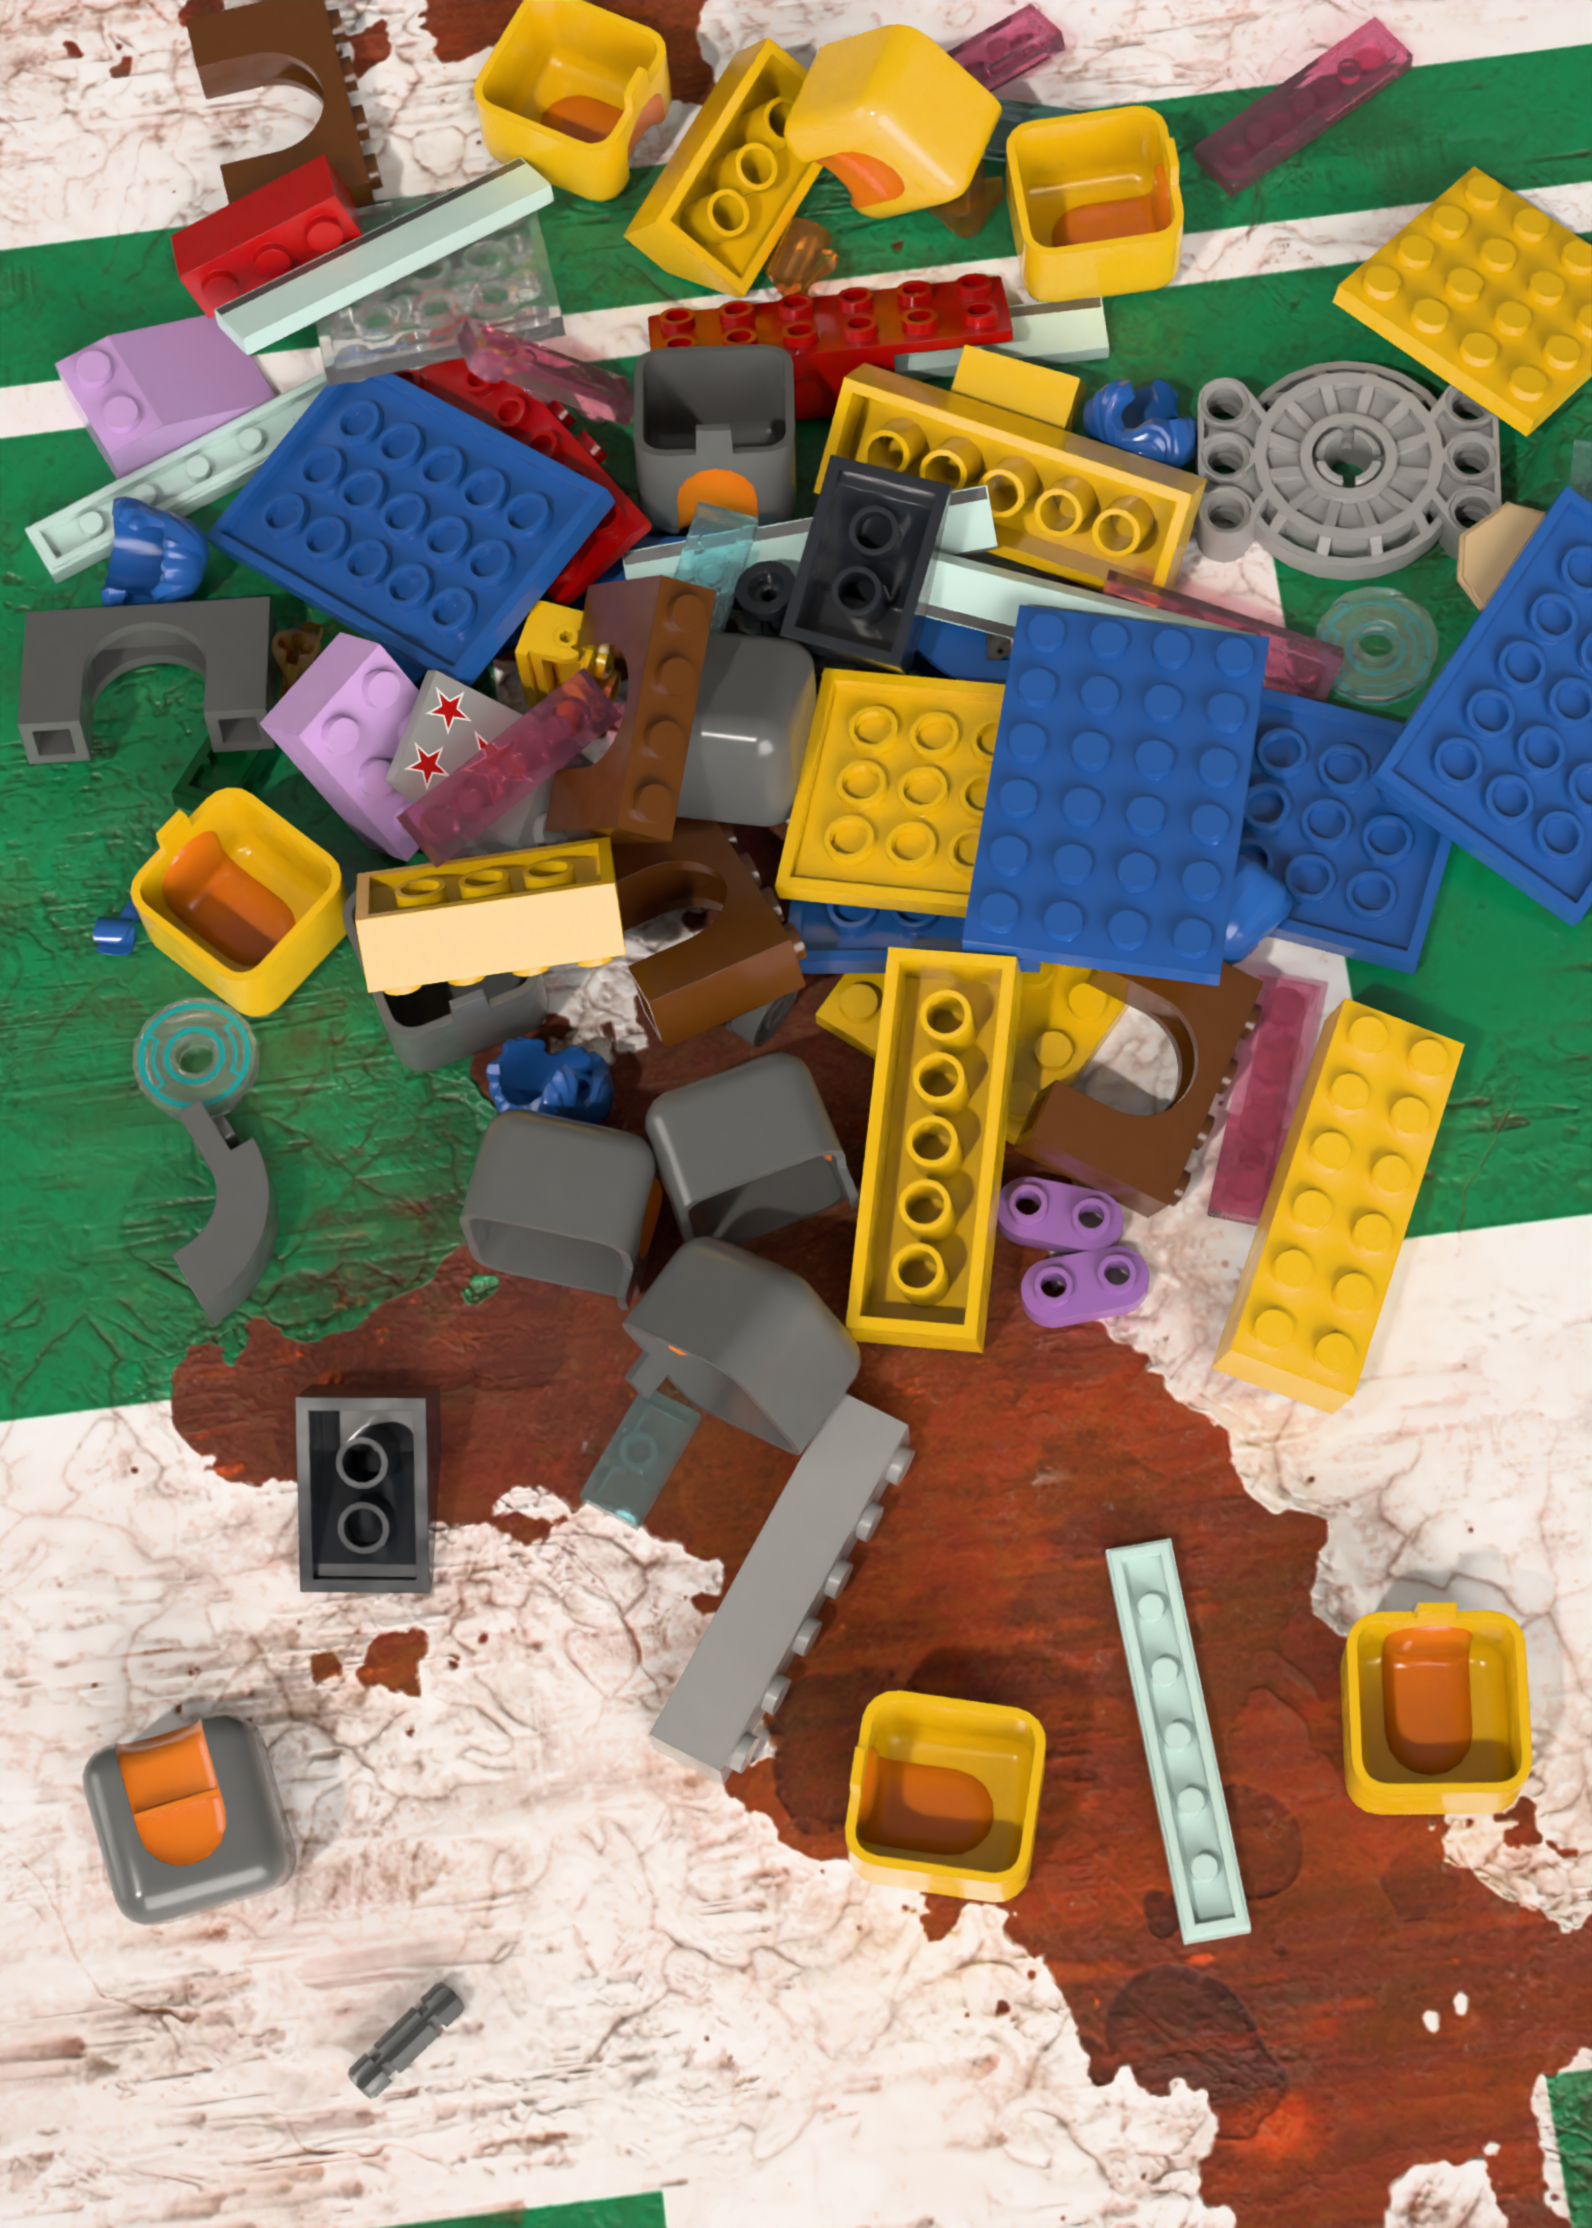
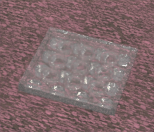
[315,187,566,386]

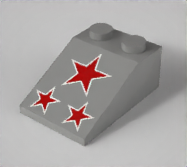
[385,670,594,854]

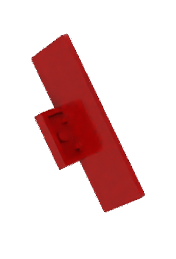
[647,273,1014,420]
[393,312,652,607]

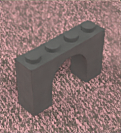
[17,596,279,764]

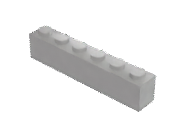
[649,1393,915,1786]

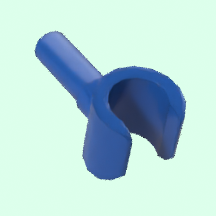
[93,897,139,956]

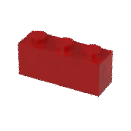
[170,154,363,319]

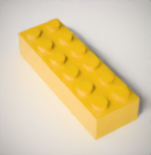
[814,363,1207,608]
[845,947,1023,1353]
[1211,998,1465,1414]

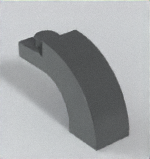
[172,1100,279,1325]

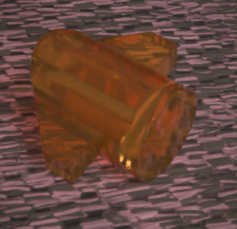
[925,159,1005,238]
[763,218,839,297]
[271,621,323,698]

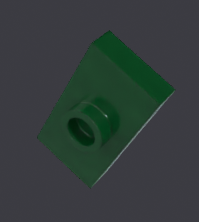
[172,735,279,812]

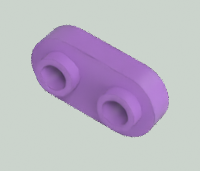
[997,1177,1123,1255]
[1021,1246,1149,1328]

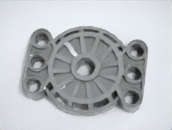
[1196,361,1502,581]

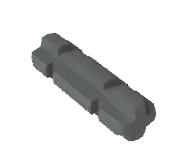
[347,1982,464,2099]

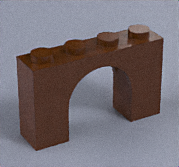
[185,0,383,217]
[544,575,716,844]
[611,817,807,1049]
[1013,961,1264,1218]

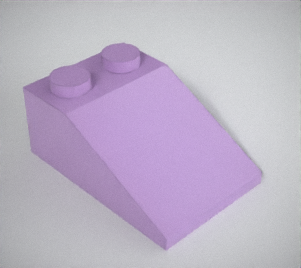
[55,315,276,480]

